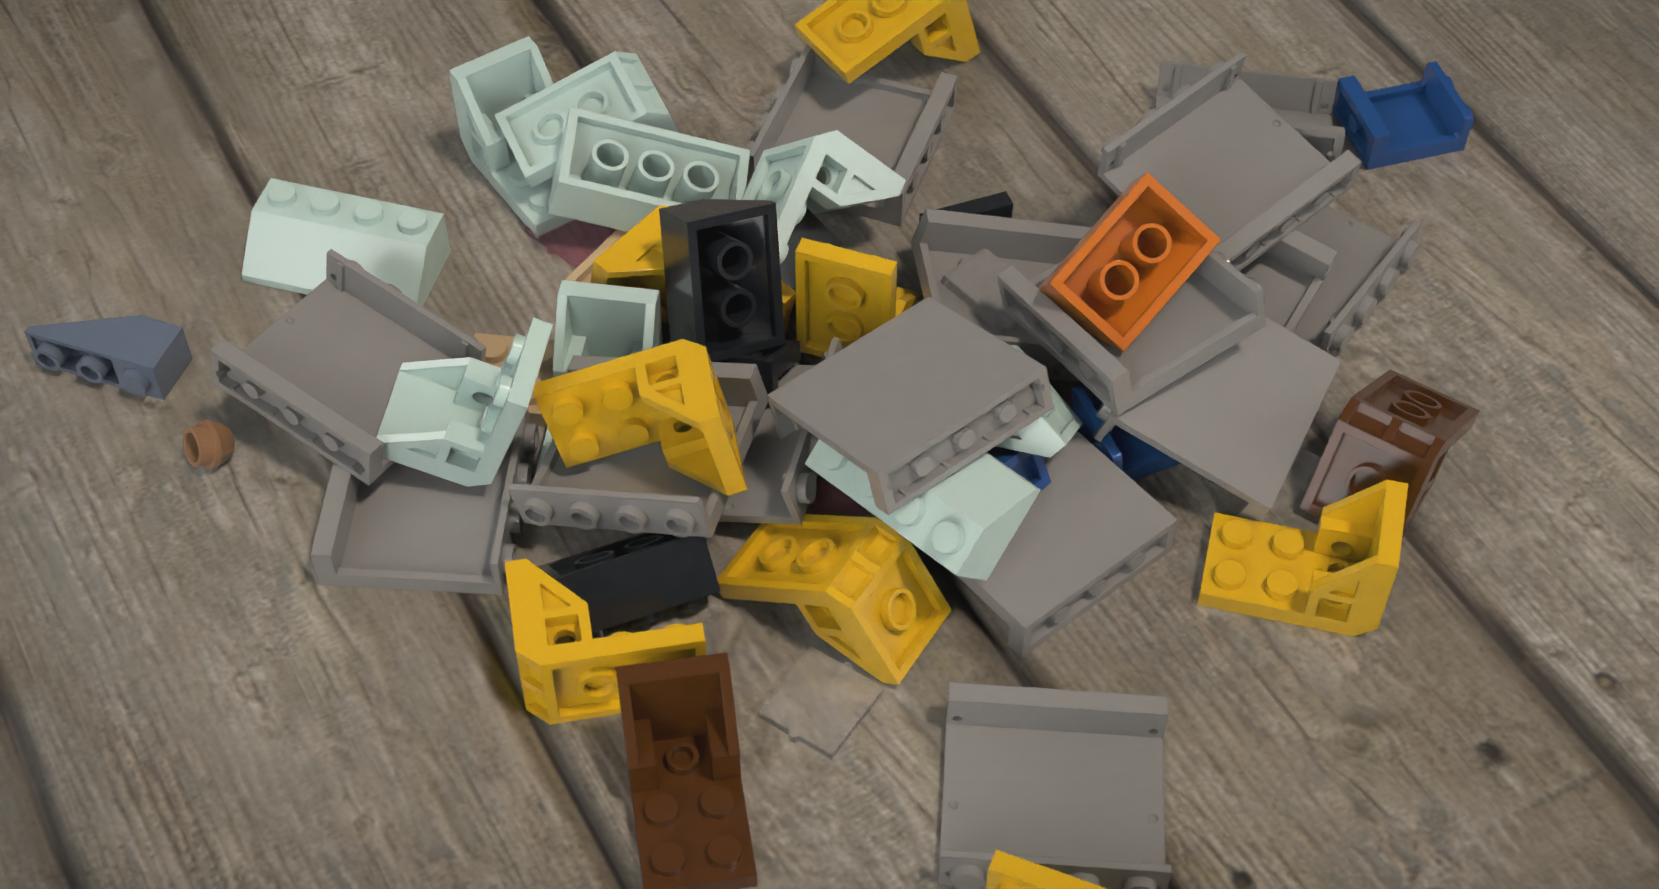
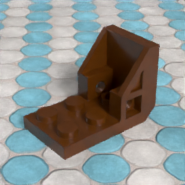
[1299,369,1480,538]
[616,652,757,889]

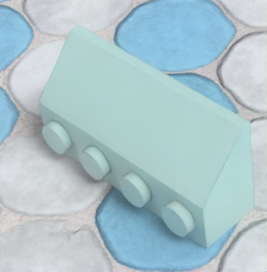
[548,106,750,232]
[241,178,451,306]
[805,439,1041,581]

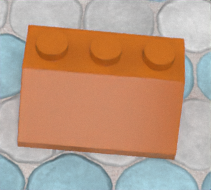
[1038,172,1221,352]

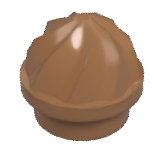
[183,419,235,469]

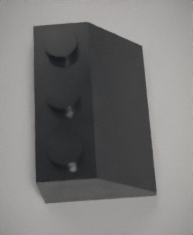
[659,199,785,362]
[537,533,720,640]

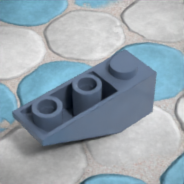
[24,315,193,400]

